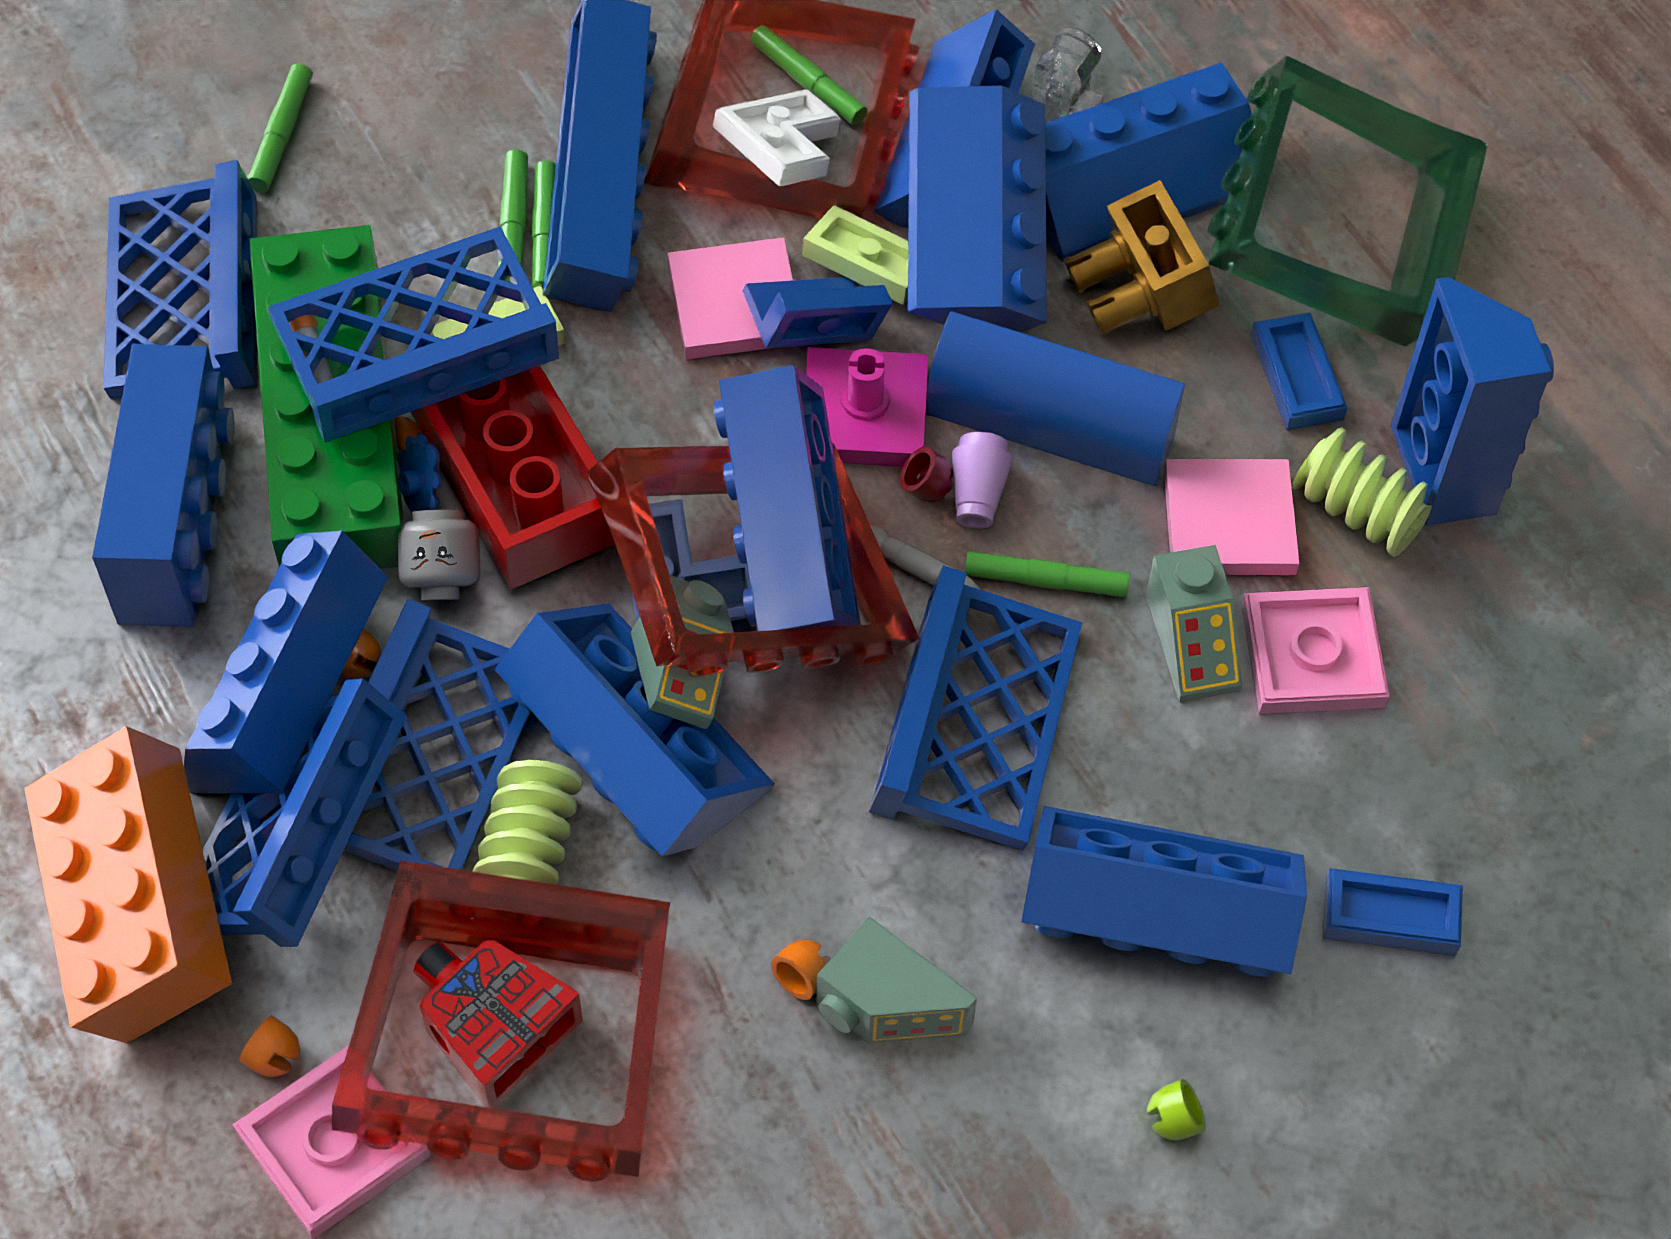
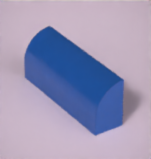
[873,9,1035,228]
[925,311,1185,487]

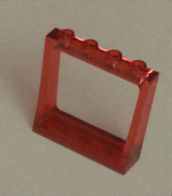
[644,0,919,219]
[587,443,919,677]
[332,860,670,1182]

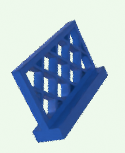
[103,160,257,398]
[268,226,559,443]
[869,565,1082,850]
[344,599,531,892]
[203,678,407,947]

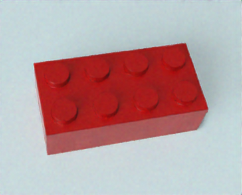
[410,366,623,590]

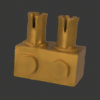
[1064,180,1220,336]

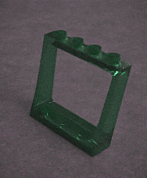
[1208,56,1488,347]

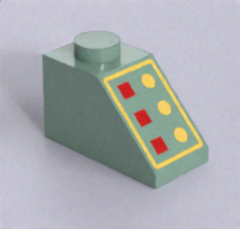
[1146,545,1242,702]
[631,574,734,729]
[816,917,977,1043]

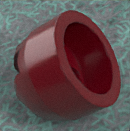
[900,447,954,501]

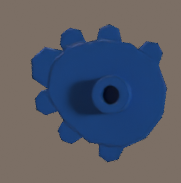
[397,433,443,514]

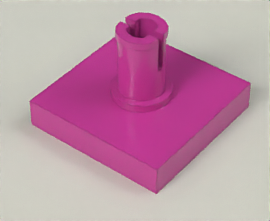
[806,348,928,467]

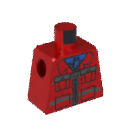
[413,940,583,1111]

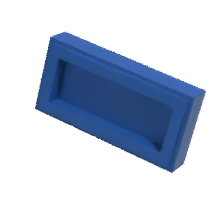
[1251,312,1347,431]
[1322,868,1463,955]

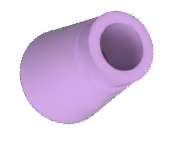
[952,432,1013,529]

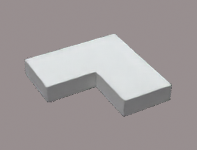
[713,89,841,187]

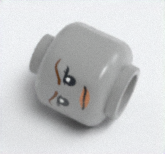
[398,510,480,601]

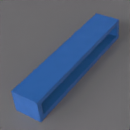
[542,0,657,312]

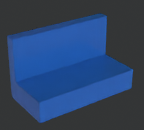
[742,277,893,348]

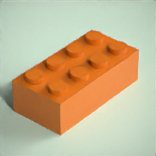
[25,726,232,1044]

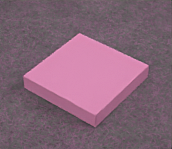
[667,237,793,360]
[1164,459,1299,575]
[1242,587,1390,714]
[232,1044,431,1239]

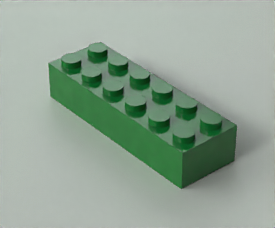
[250,225,404,569]

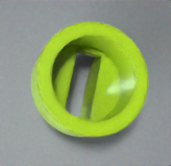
[1147,1079,1206,1141]

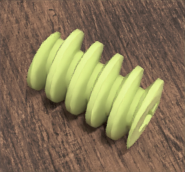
[1292,427,1432,557]
[472,760,583,910]

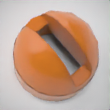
[341,628,381,680]
[771,939,831,1000]
[239,1015,301,1077]

